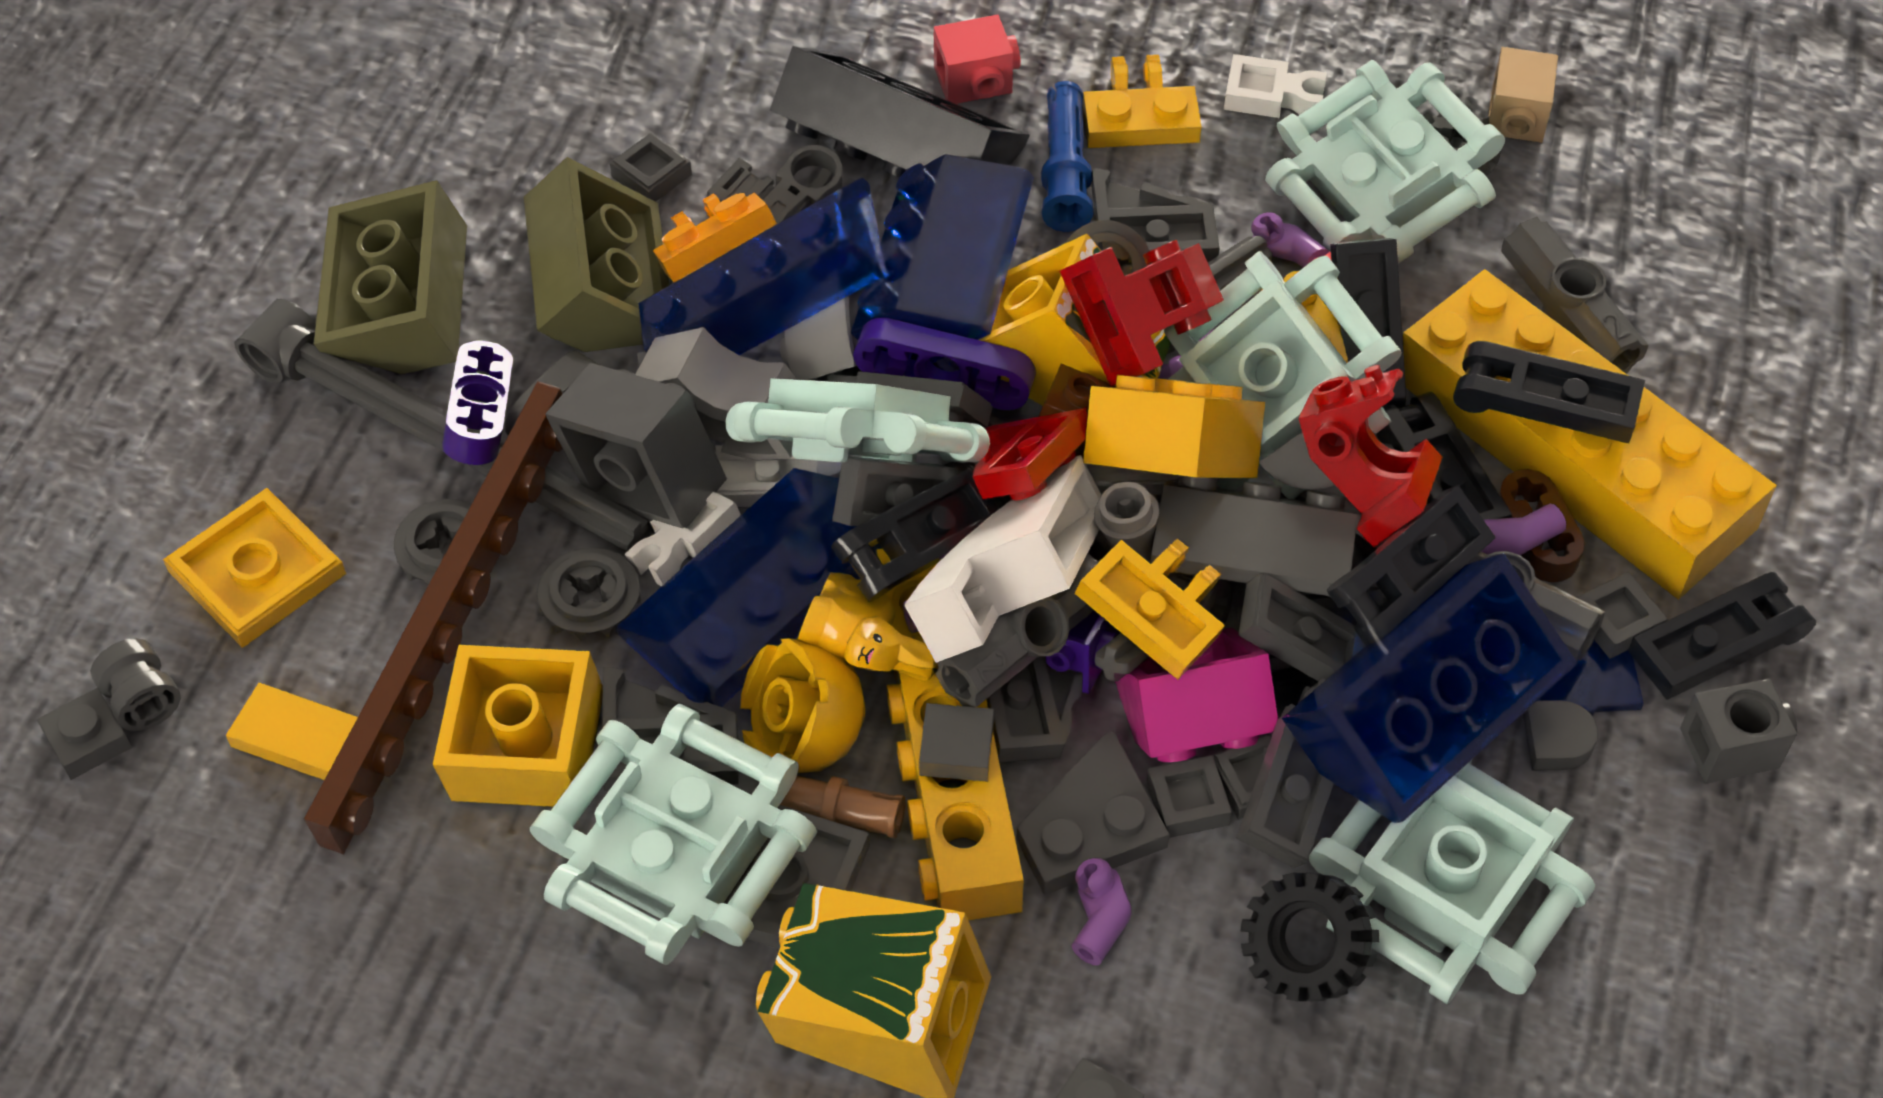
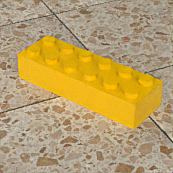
[1403,269,1777,600]

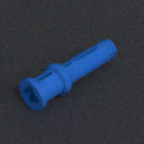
[1041,81,1094,232]

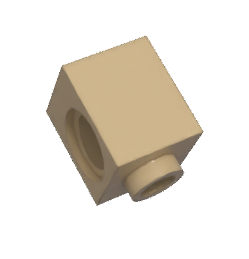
[1488,47,1558,143]

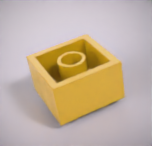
[1083,375,1265,478]
[433,645,603,807]

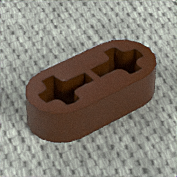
[1499,469,1585,583]

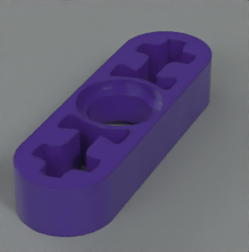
[853,318,1036,410]
[442,341,513,465]

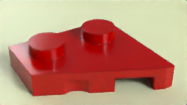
[973,408,1088,501]

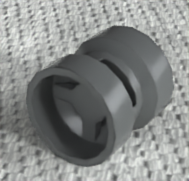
[90,638,181,731]

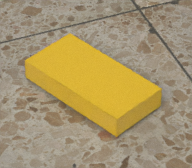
[226,683,358,780]

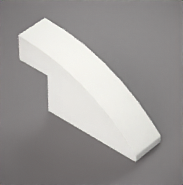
[904,455,1101,663]

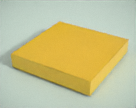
[163,488,346,648]

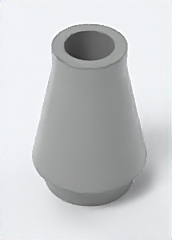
[1094,482,1159,563]

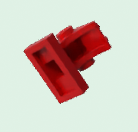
[1059,239,1224,387]
[1298,365,1443,547]

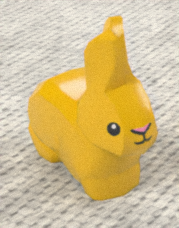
[797,573,937,681]

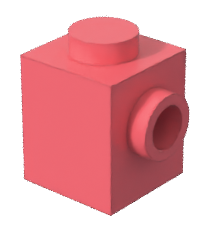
[934,15,1021,104]

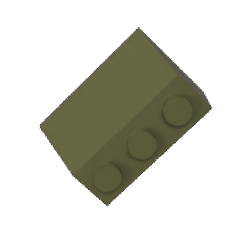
[524,157,676,352]
[314,180,467,374]

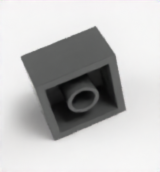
[545,363,727,529]

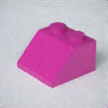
[1115,627,1278,762]

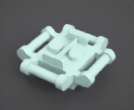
[1265,60,1505,264]
[1164,251,1402,499]
[726,378,990,463]
[530,704,817,965]
[1309,747,1595,1004]

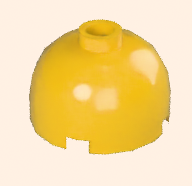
[740,638,866,773]

